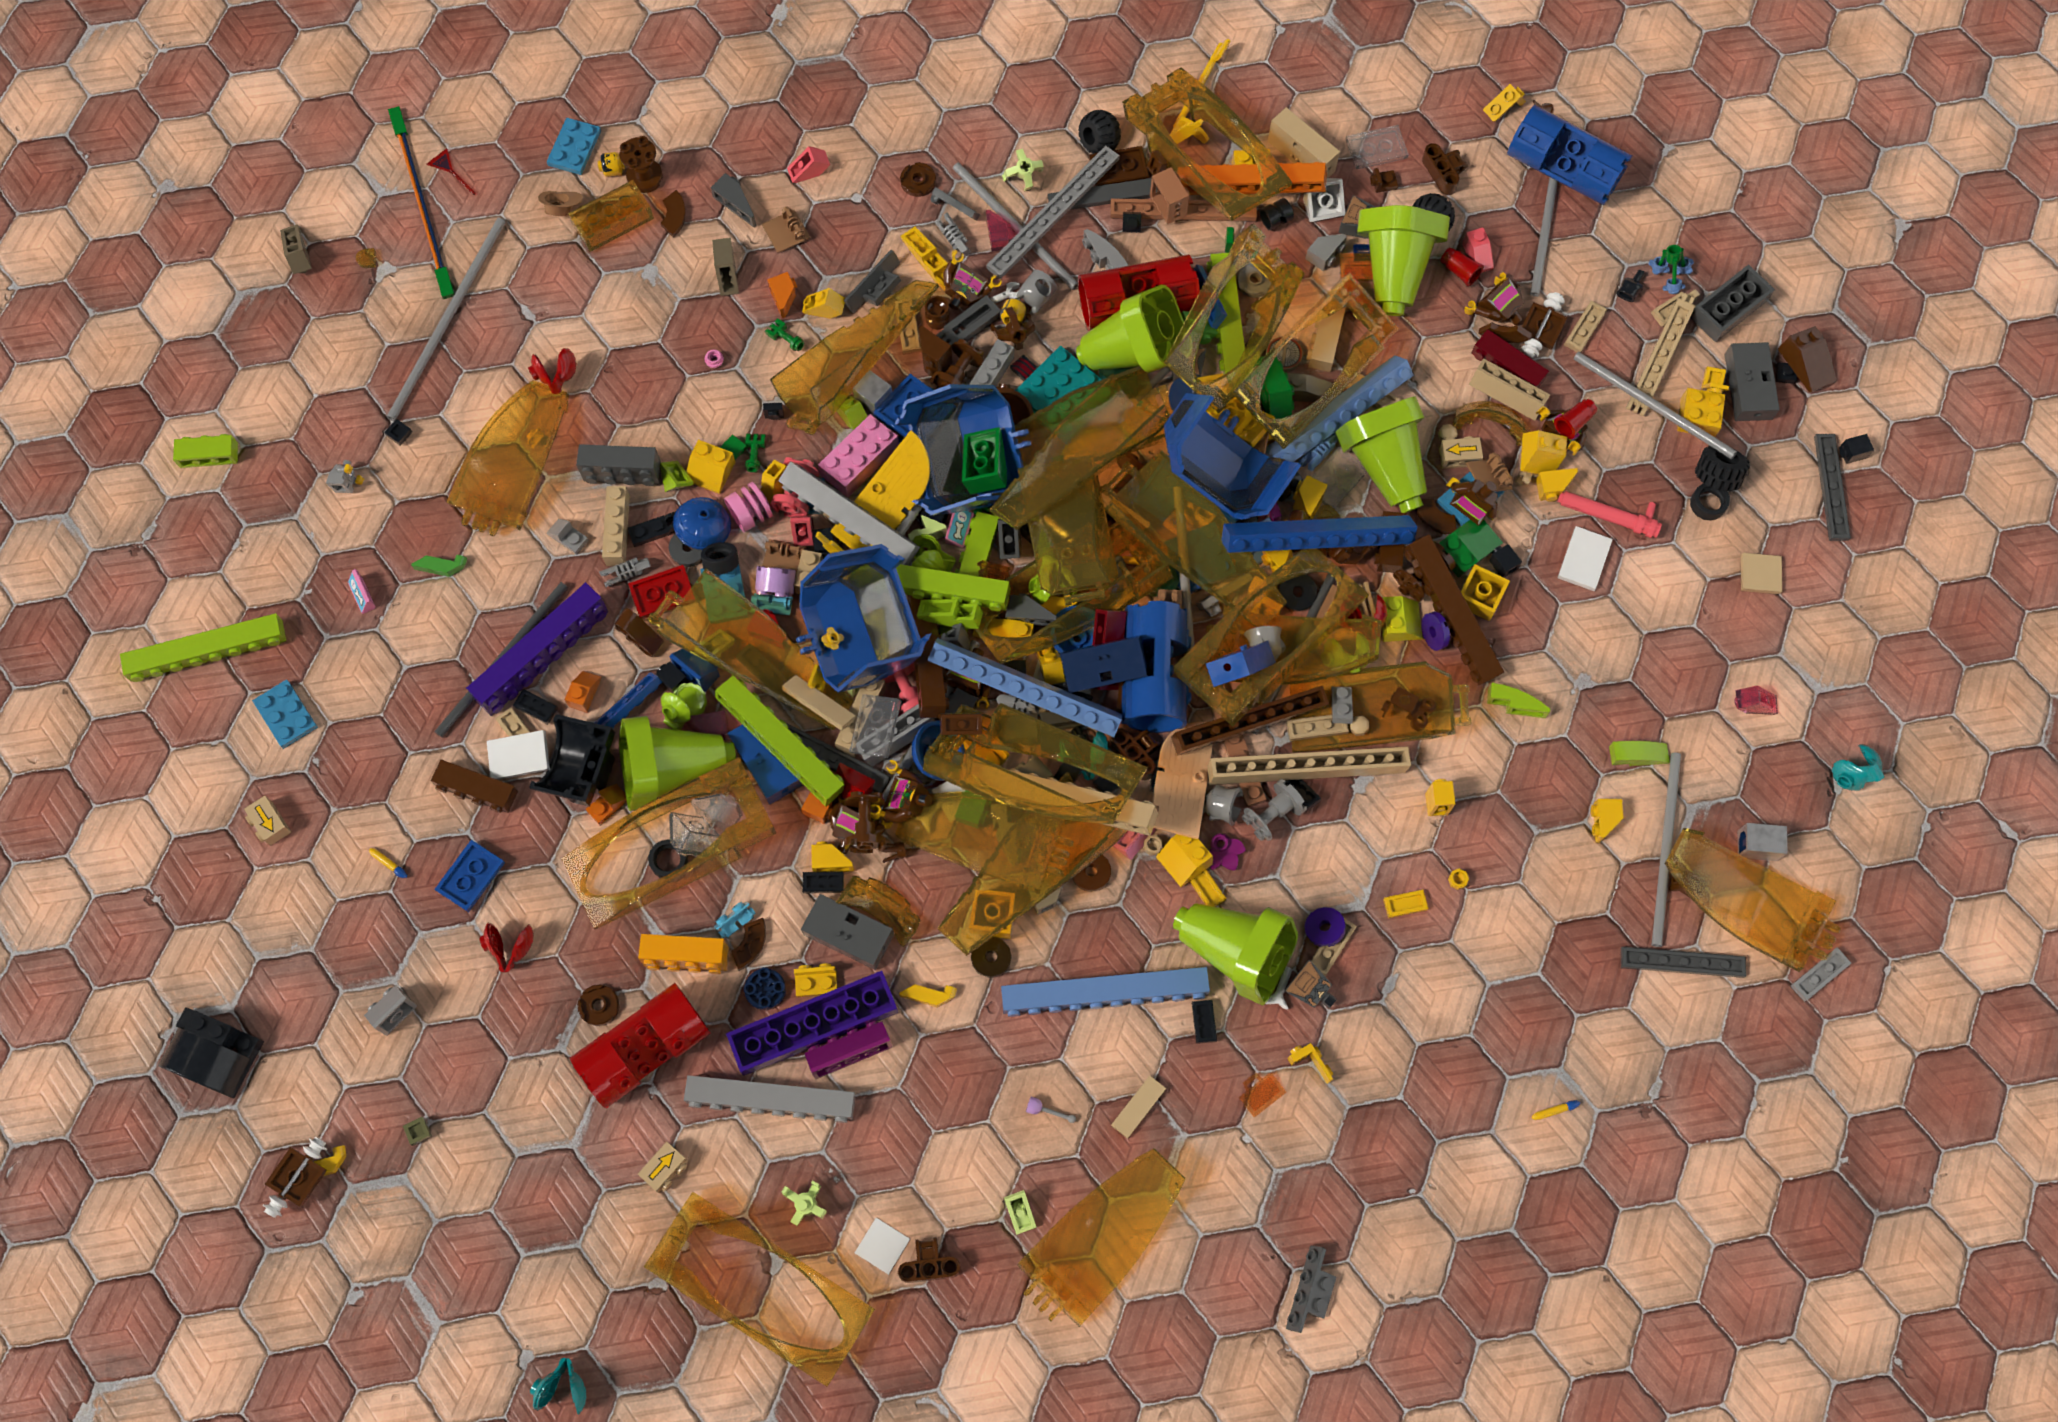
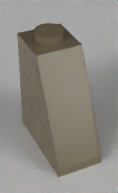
[712,237,739,296]

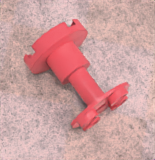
[770,457,820,517]
[882,662,918,717]

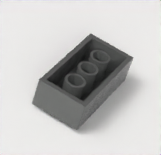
[1690,264,1775,342]
[576,444,661,486]

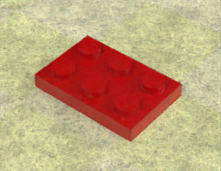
[628,565,696,619]

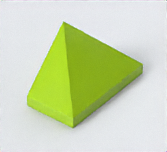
[660,461,693,492]

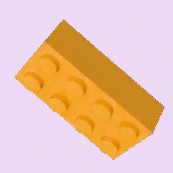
[638,934,729,974]

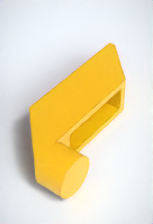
[899,984,957,1008]
[314,1145,347,1176]

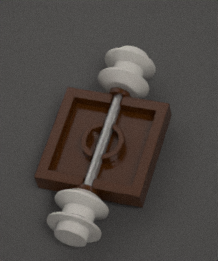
[1521,292,1568,358]
[263,1136,327,1218]

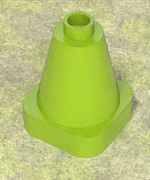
[1357,205,1450,316]
[1076,285,1191,373]
[1336,396,1427,513]
[619,716,736,811]
[1173,903,1298,1005]

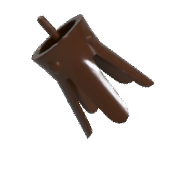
[881,842,911,863]

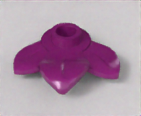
[1209,833,1246,871]

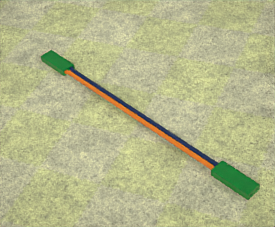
[388,106,455,300]

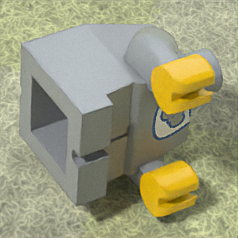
[326,460,364,493]

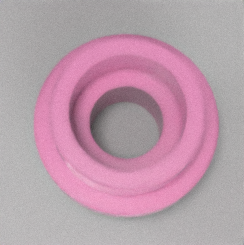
[705,350,724,368]

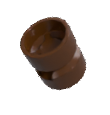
[925,296,950,330]

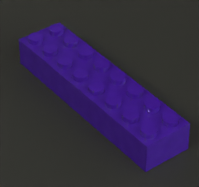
[466,582,609,716]
[726,971,898,1076]

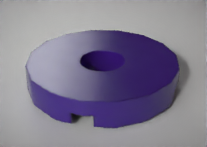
[1421,611,1450,651]
[1304,907,1346,947]

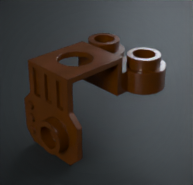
[1381,686,1436,731]

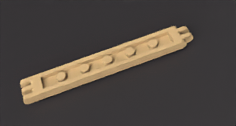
[1626,293,1696,416]

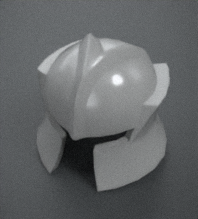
[1244,626,1286,660]
[1203,784,1243,826]

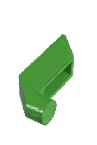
[411,555,467,577]

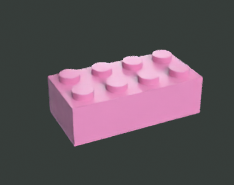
[818,414,899,498]

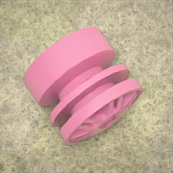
[724,482,773,533]

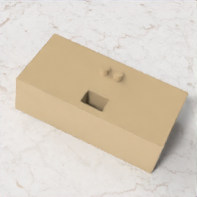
[1268,107,1340,178]

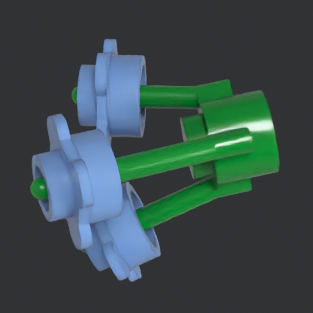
[1648,245,1694,294]

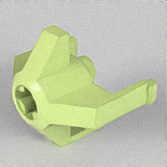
[1002,149,1044,191]
[781,1180,827,1226]

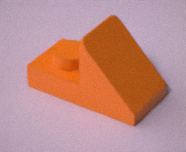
[585,784,627,825]

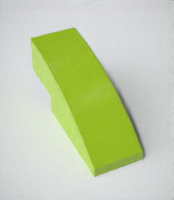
[917,599,983,629]
[1487,683,1550,718]
[1609,741,1670,766]

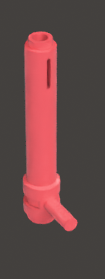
[1557,491,1662,538]

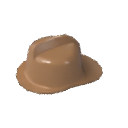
[538,191,583,216]

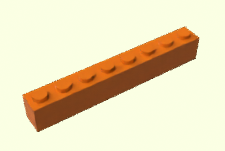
[1179,162,1327,195]

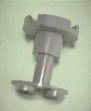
[1242,779,1307,841]

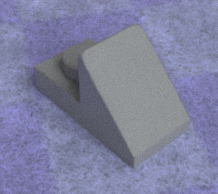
[547,519,589,555]

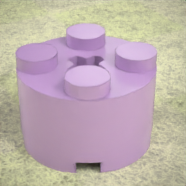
[755,566,796,597]

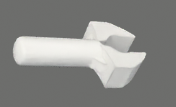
[990,282,1021,304]

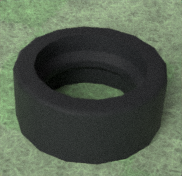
[1690,483,1730,521]
[701,542,739,575]
[648,839,689,880]

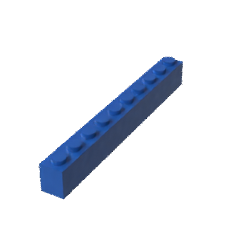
[1221,515,1417,553]

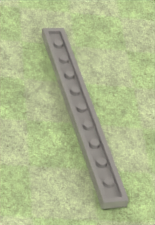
[987,146,1120,279]

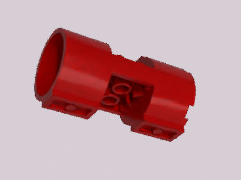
[1078,254,1201,331]
[569,983,711,1108]

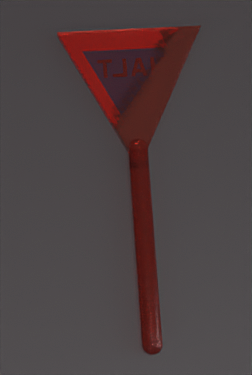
[426,148,476,195]

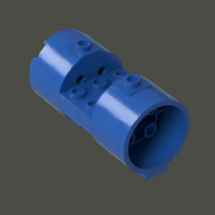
[1507,105,1633,206]
[1121,601,1192,733]

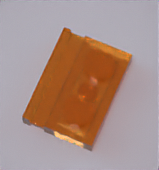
[1339,253,1373,282]
[977,560,1014,595]

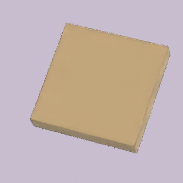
[1741,553,1782,594]

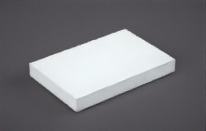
[1557,526,1613,591]
[487,730,550,780]

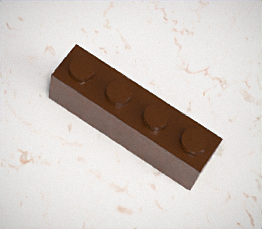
[431,760,518,813]

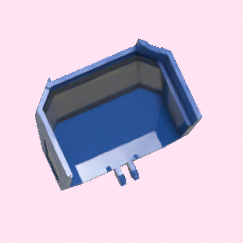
[894,384,1032,515]
[1164,393,1301,520]
[796,544,932,692]

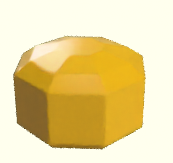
[1448,868,1469,890]

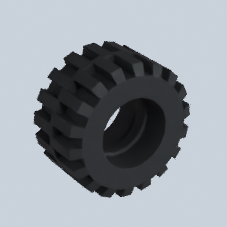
[1695,446,1750,491]

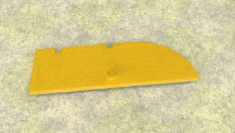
[830,430,930,549]

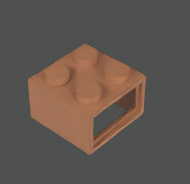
[1150,167,1190,224]

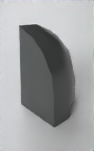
[941,623,970,651]

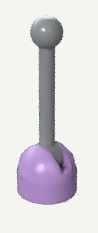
[1026,1096,1076,1123]

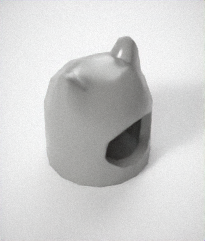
[1017,270,1057,313]

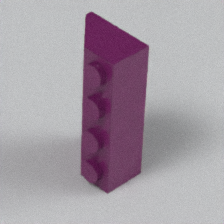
[805,1020,893,1080]

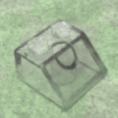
[691,793,743,834]
[669,812,722,859]

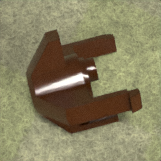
[990,307,1036,350]
[1327,546,1373,564]

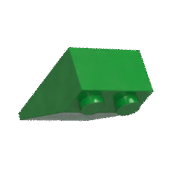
[962,427,1007,494]
[1439,520,1503,578]

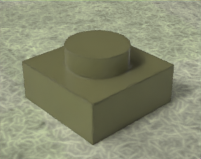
[403,1117,432,1146]

